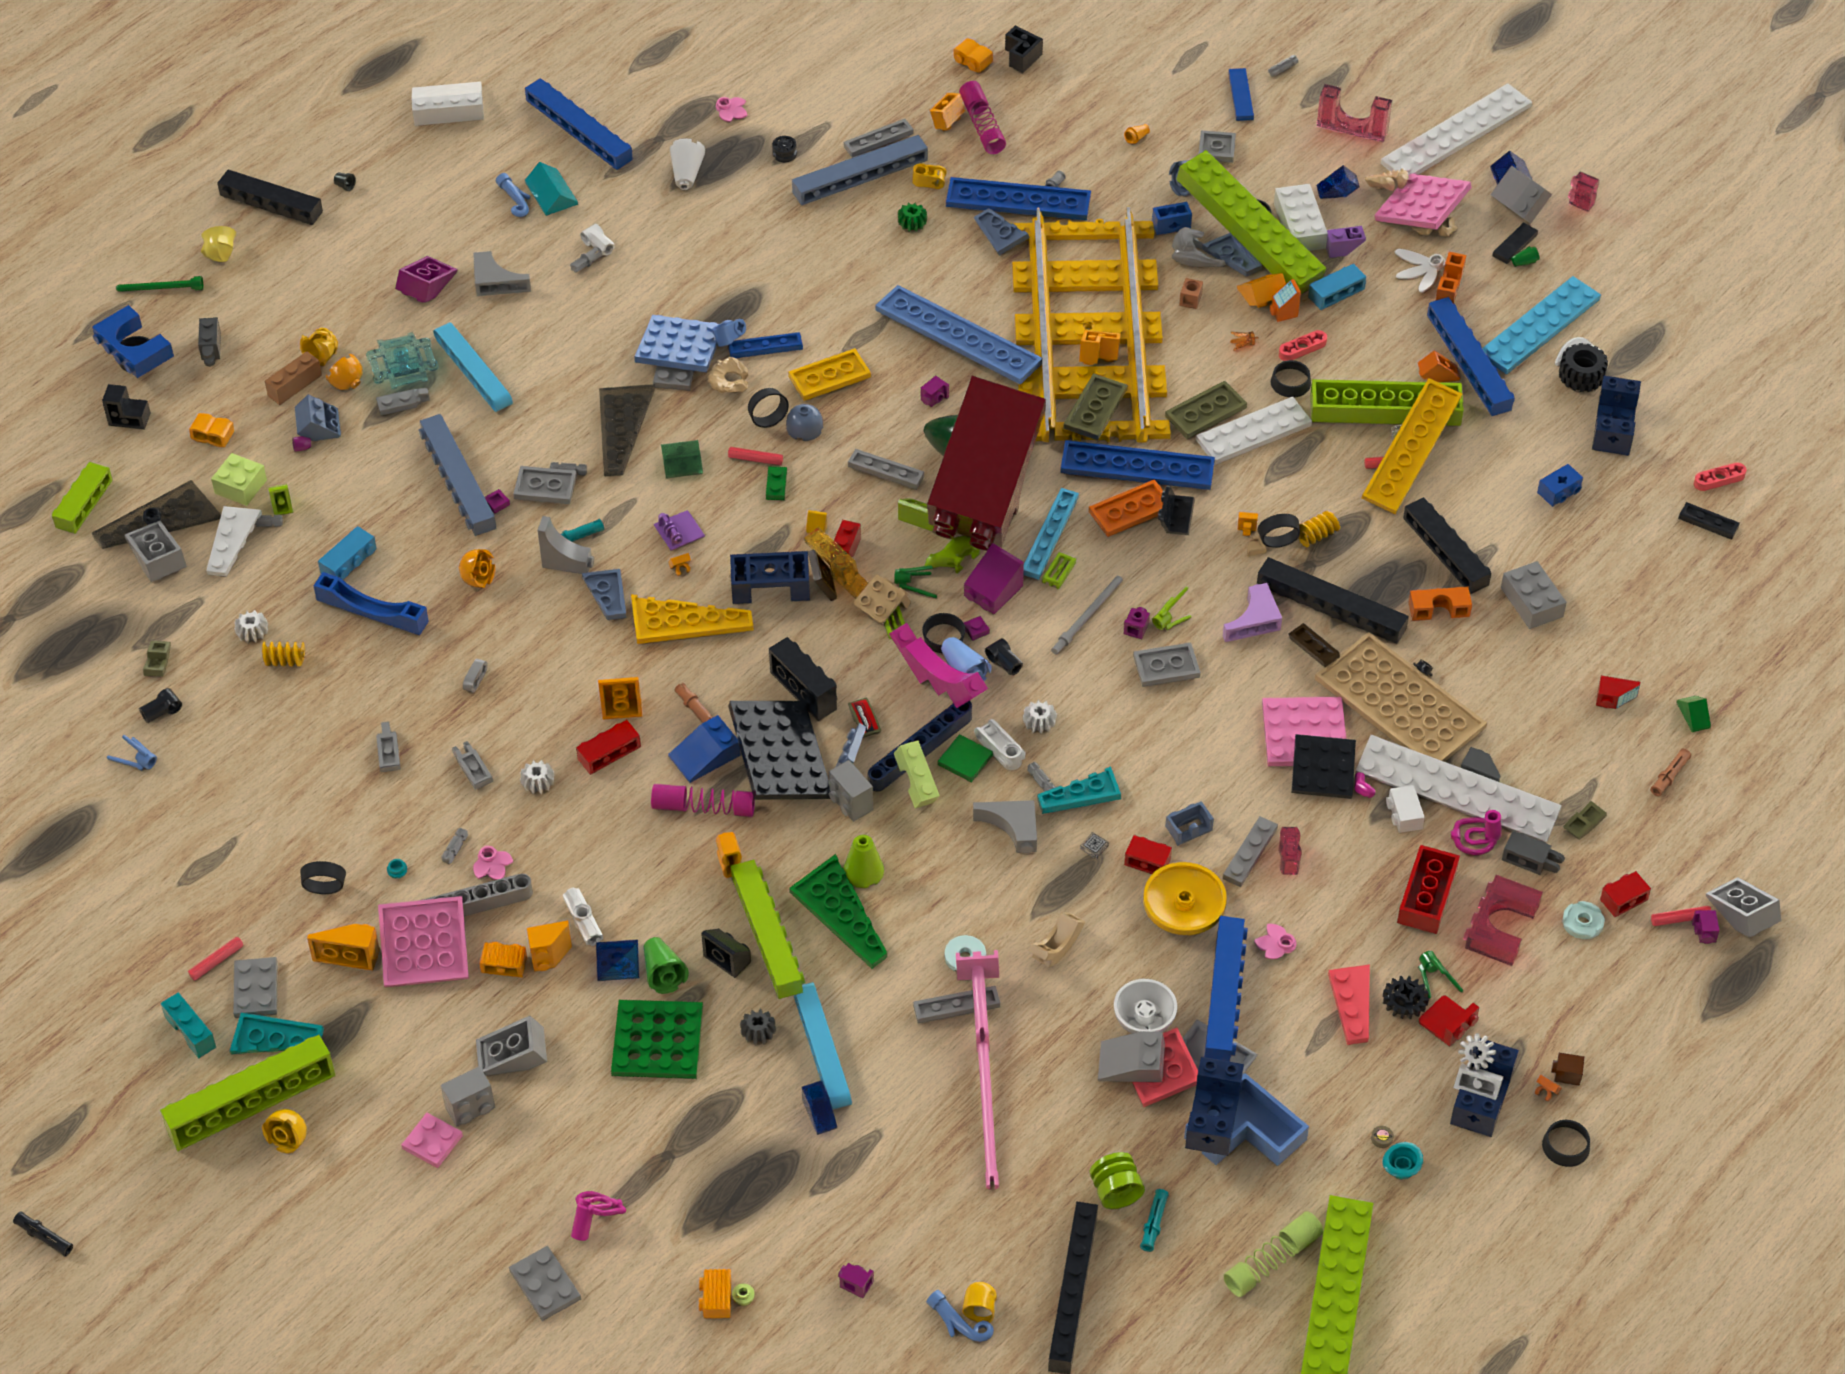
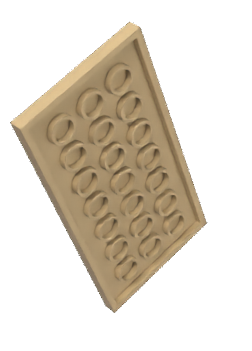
[1315,632,1487,762]

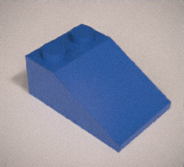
[668,715,741,783]

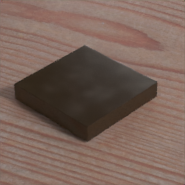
[808,549,837,601]

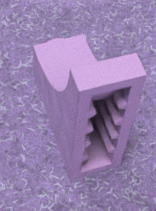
[1223,583,1282,642]

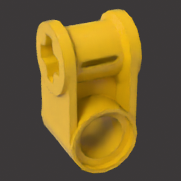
[912,163,947,189]

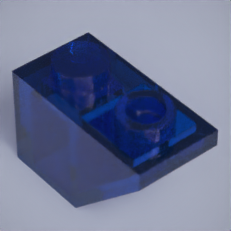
[1316,165,1360,199]
[801,1080,837,1135]

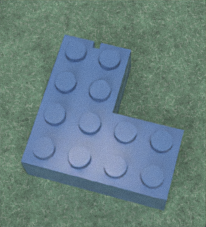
[1184,1073,1309,1166]

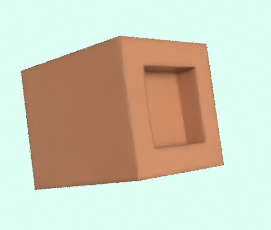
[1179,278,1203,309]

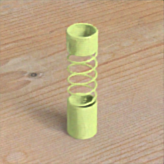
[1224,1211,1323,1297]

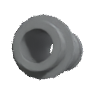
[1045,171,1066,187]

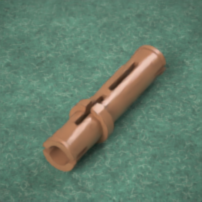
[675,683,713,723]
[1650,748,1691,796]

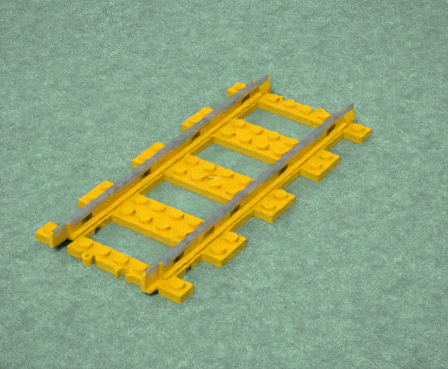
[1010,206,1171,443]

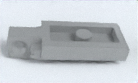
[376,388,430,415]
[376,722,401,772]

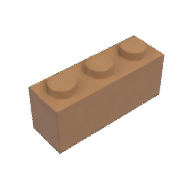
[265,351,322,405]

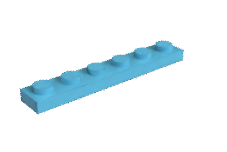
[1023,488,1079,580]

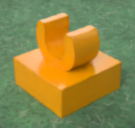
[1237,512,1258,536]
[668,553,691,576]

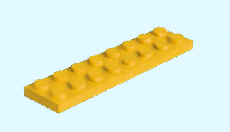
[1361,378,1462,515]

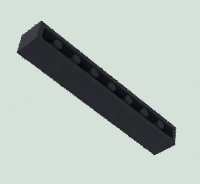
[1257,557,1409,644]
[1048,1201,1098,1374]

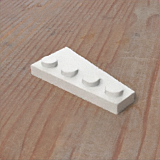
[206,506,262,577]

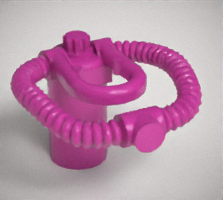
[1451,810,1502,856]
[571,1191,626,1241]

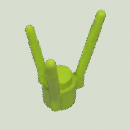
[1152,587,1191,630]

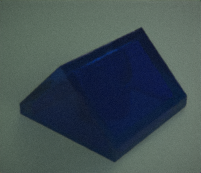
[1490,151,1532,185]

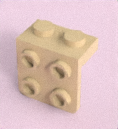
[854,574,911,624]

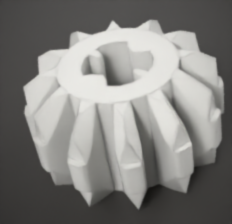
[234,610,268,643]
[1023,700,1057,734]
[520,760,554,794]
[1458,1033,1496,1071]

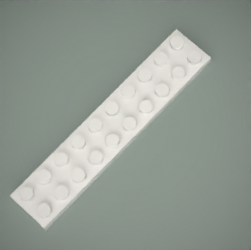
[1380,83,1532,175]
[1356,735,1561,843]

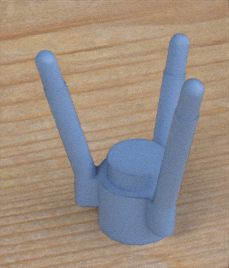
[107,735,157,771]

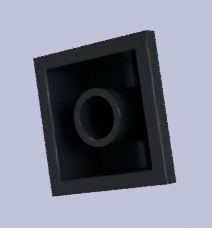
[701,928,751,978]

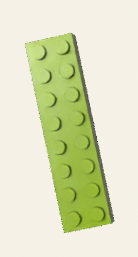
[1310,379,1464,426]
[160,1035,336,1152]

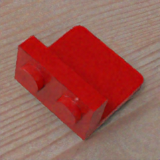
[1418,995,1480,1047]

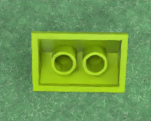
[898,498,934,531]

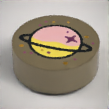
[1371,1126,1394,1148]

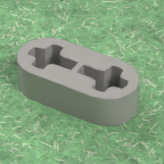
[463,659,487,693]

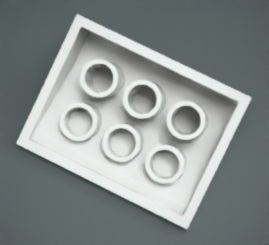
[412,82,484,126]

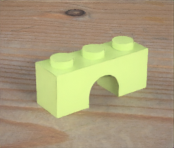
[894,740,940,809]

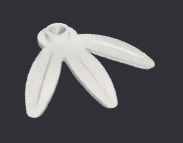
[1395,249,1446,293]

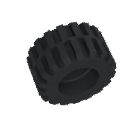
[1559,343,1608,392]

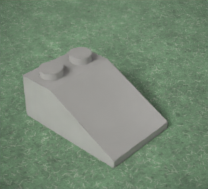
[1491,166,1552,223]
[125,521,187,582]
[1706,877,1781,937]
[476,1016,547,1076]
[1098,1031,1165,1082]

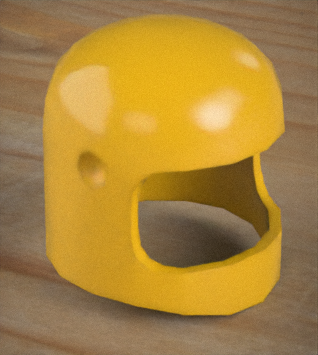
[962,1282,997,1323]

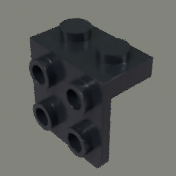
[1158,486,1195,535]

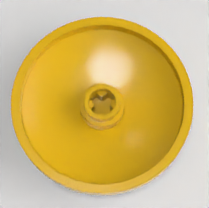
[1143,862,1227,935]

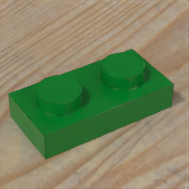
[766,466,787,501]

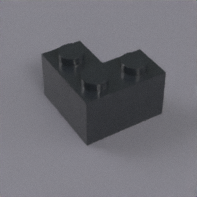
[1005,25,1043,73]
[102,384,151,430]

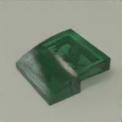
[661,440,703,478]

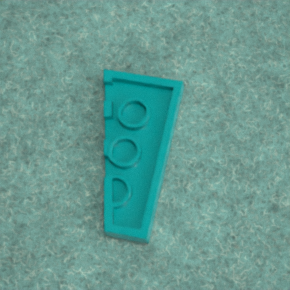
[1037,766,1121,814]
[230,1013,324,1055]

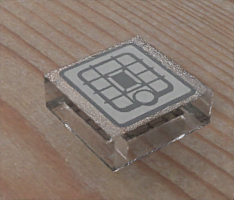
[1080,832,1109,859]

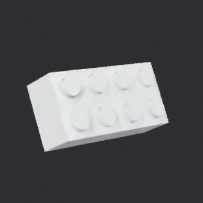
[1274,184,1328,251]

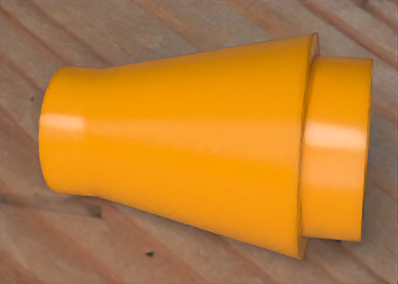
[1124,124,1150,144]

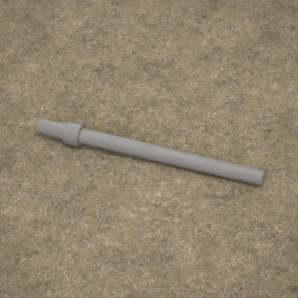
[1051,576,1123,654]

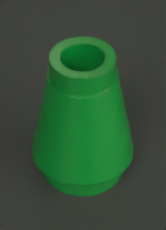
[1511,246,1540,267]

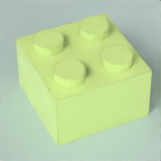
[211,453,267,506]

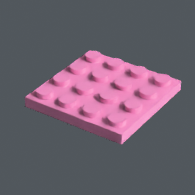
[1374,174,1472,230]
[1262,697,1346,766]
[378,896,469,988]

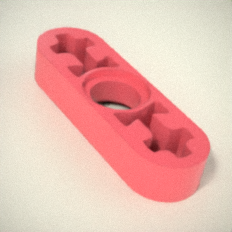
[1279,330,1327,361]
[1694,463,1747,491]

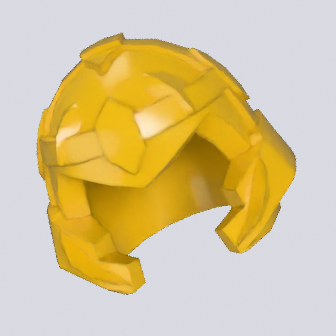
[300,327,338,366]

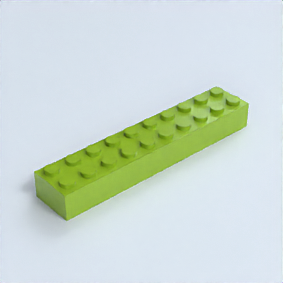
[1176,150,1326,294]
[1301,1195,1374,1374]

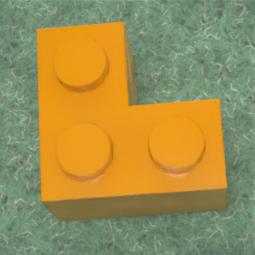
[1079,330,1121,365]

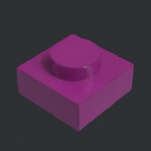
[485,489,510,514]
[964,616,990,641]

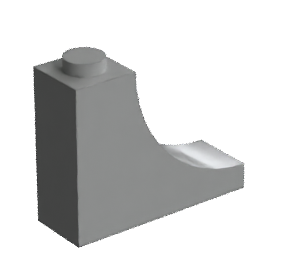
[473,251,531,296]
[537,516,594,574]
[973,800,1037,853]

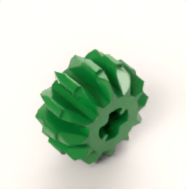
[898,202,927,232]

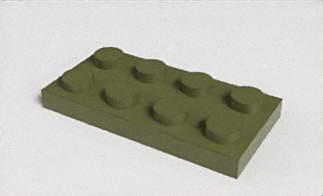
[1063,373,1128,440]
[1165,381,1247,439]

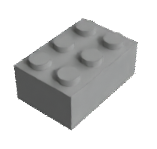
[1501,561,1567,629]

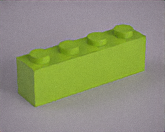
[52,462,113,534]

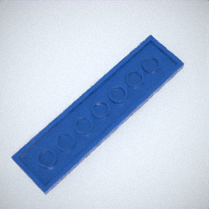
[946,177,1091,220]
[1060,440,1215,490]

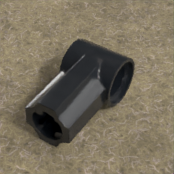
[985,638,1023,676]
[139,688,182,723]

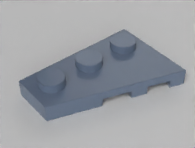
[974,208,1030,256]
[1202,233,1262,277]
[582,569,627,620]
[829,723,866,780]

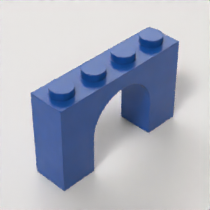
[92,305,174,378]

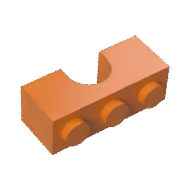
[1435,251,1467,303]
[1408,587,1472,621]

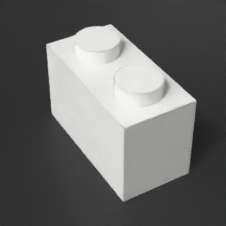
[1386,785,1425,833]
[1453,1063,1503,1100]

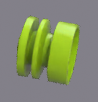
[1089,1152,1145,1210]

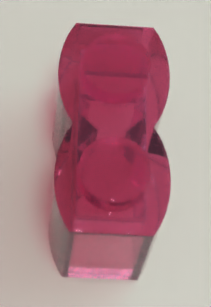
[1568,171,1600,212]
[1278,827,1302,875]

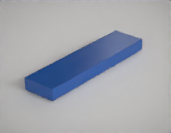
[1228,68,1254,121]
[728,332,803,358]

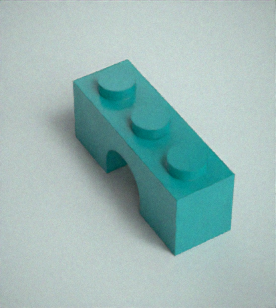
[160,992,216,1059]

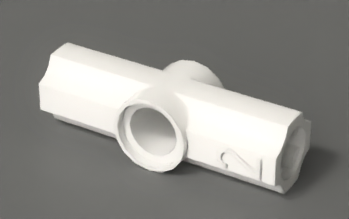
[563,887,603,946]

